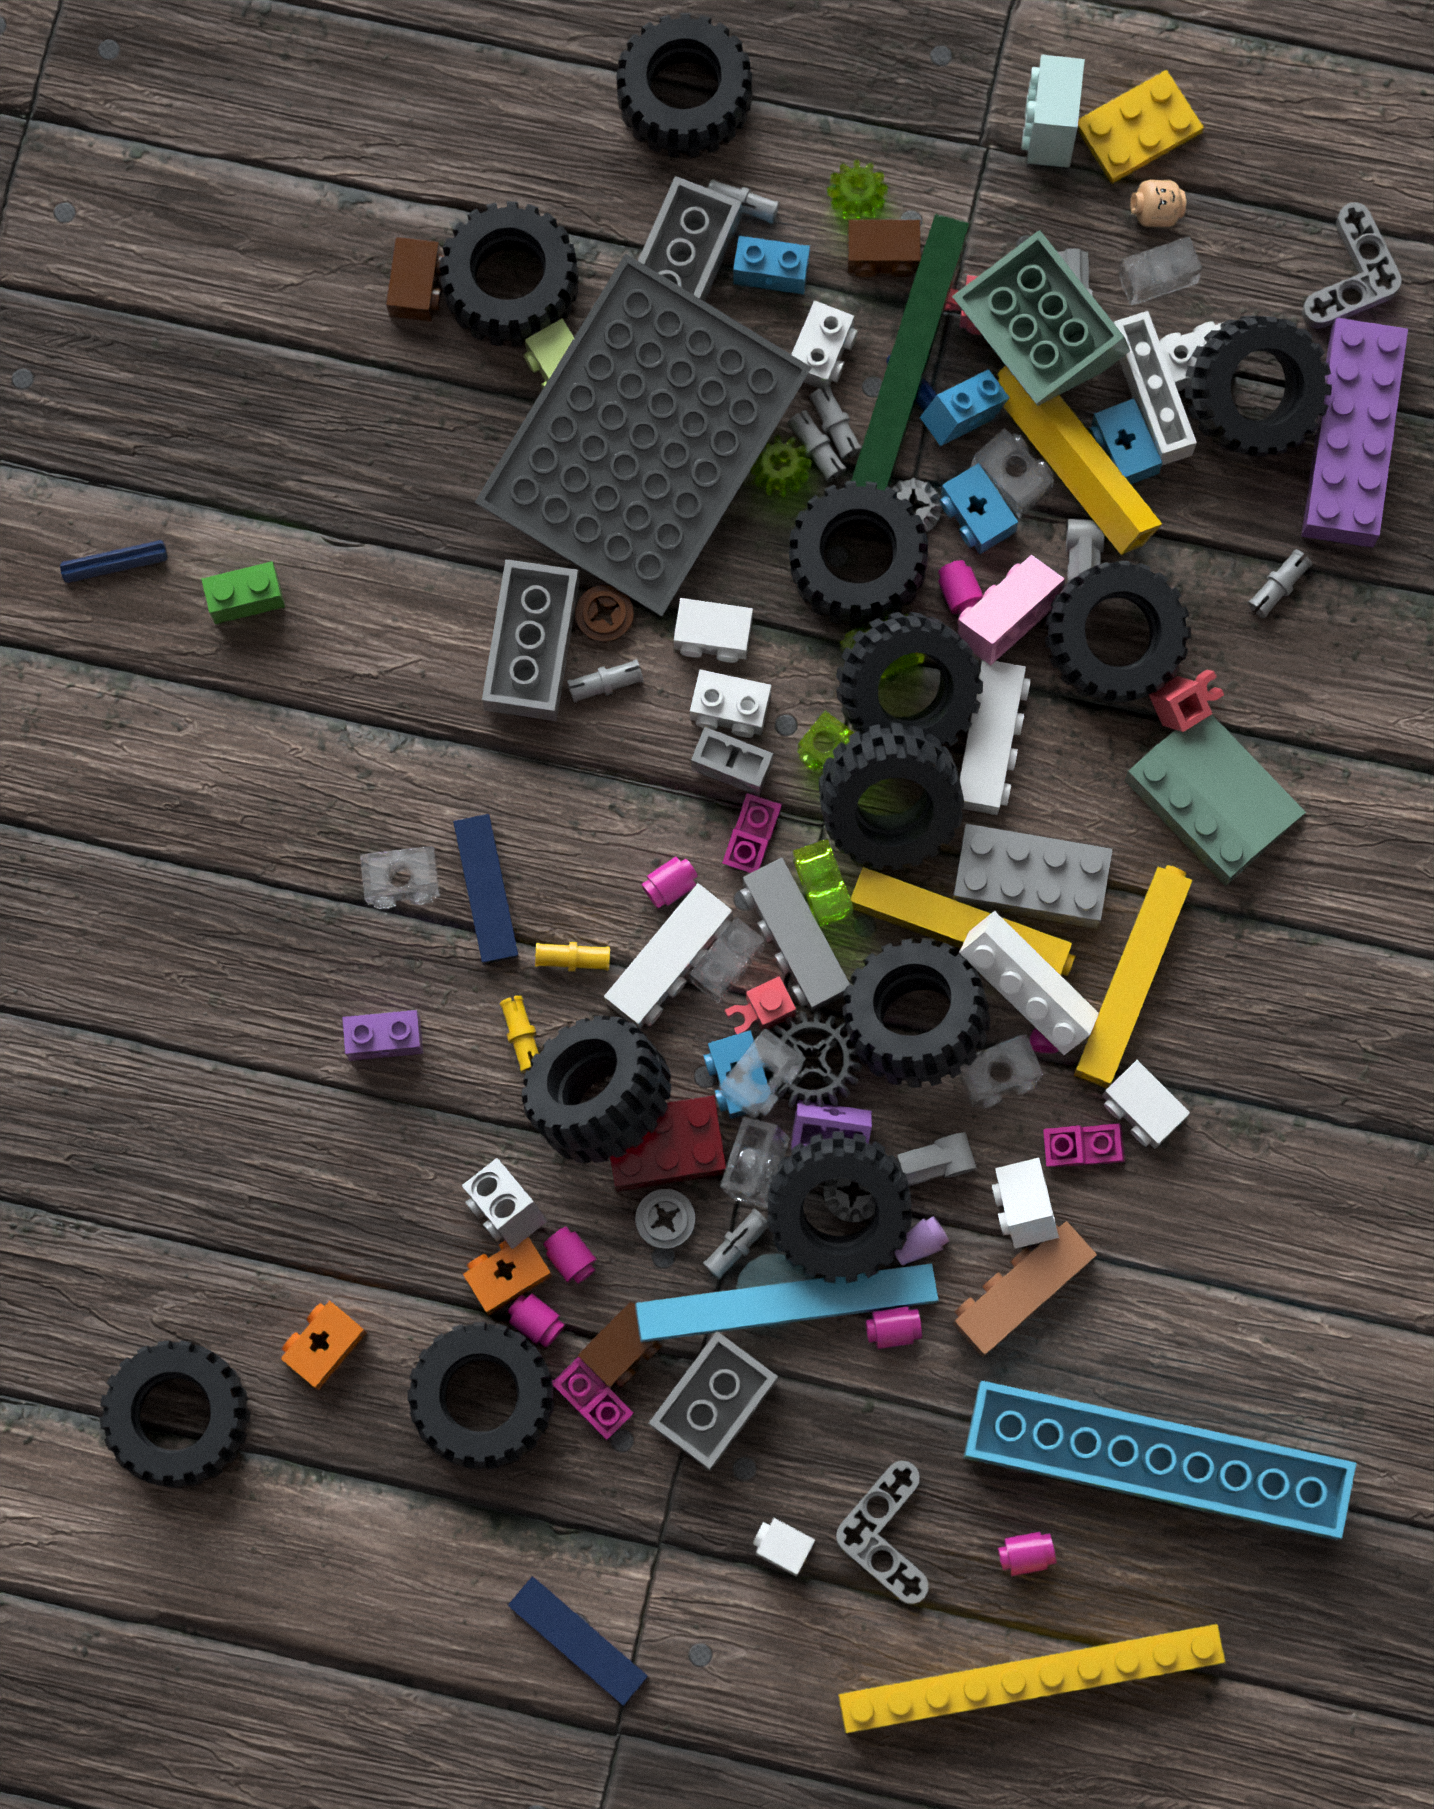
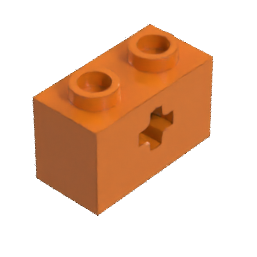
[463,1236,552,1316]
[280,1300,367,1391]

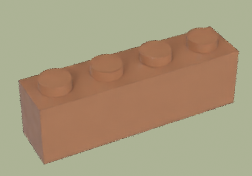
[953,1221,1097,1358]

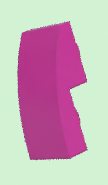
[722,793,783,873]
[1043,1123,1125,1167]
[553,1357,633,1440]

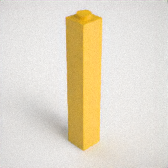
[997,366,1162,555]
[1074,865,1192,1089]
[849,867,1075,977]

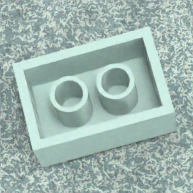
[1021,55,1085,167]

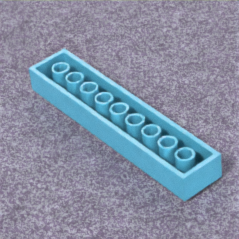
[963,1381,1356,1540]

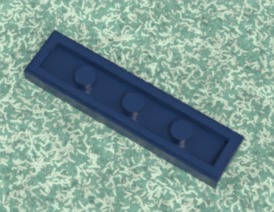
[453,814,519,965]
[508,1576,648,1706]

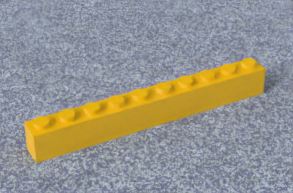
[838,1624,1225,1733]

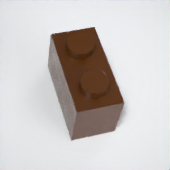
[848,220,920,277]
[386,237,444,322]
[578,1301,663,1389]

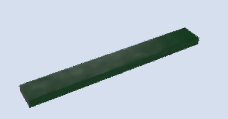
[851,214,970,491]

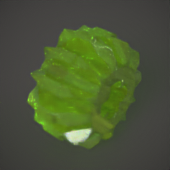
[827,159,888,220]
[750,434,811,498]

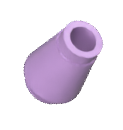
[895,1216,949,1266]

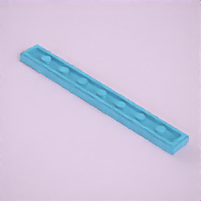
[635,1264,938,1343]

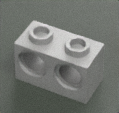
[691,727,773,797]
[462,1158,547,1249]

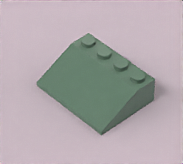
[952,230,1130,406]
[1124,715,1306,886]

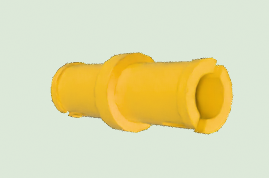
[535,942,610,972]
[500,996,539,1073]

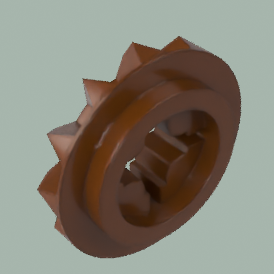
[575,585,634,643]

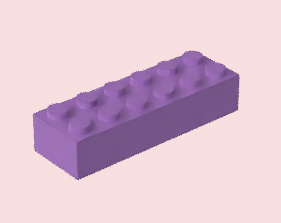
[1301,318,1408,548]

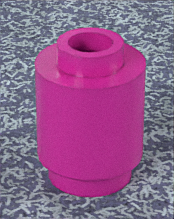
[938,560,983,615]
[641,856,698,909]
[543,1226,597,1284]
[508,1293,565,1348]
[866,1307,922,1349]
[998,1531,1056,1576]

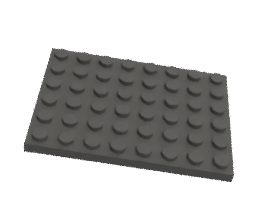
[474,253,812,617]

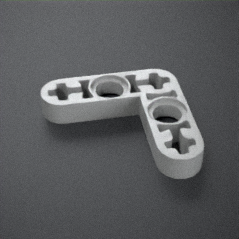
[1302,202,1402,329]
[836,1461,929,1604]

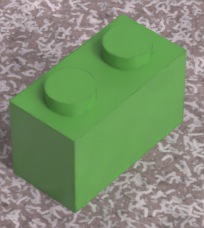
[202,561,285,624]

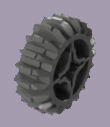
[762,1011,862,1108]

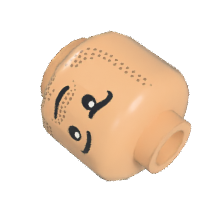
[1130,180,1186,227]

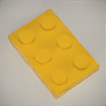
[1077,70,1204,184]

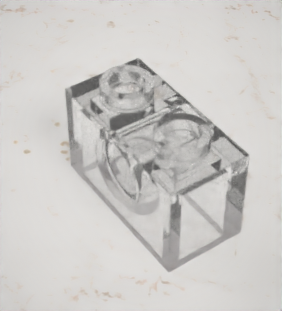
[1118,236,1202,306]
[971,428,1054,518]
[360,846,441,909]
[689,917,765,1004]
[719,1028,802,1120]
[959,1033,1044,1109]
[720,1117,790,1208]

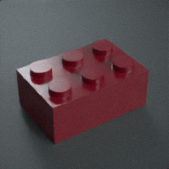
[610,1095,726,1192]

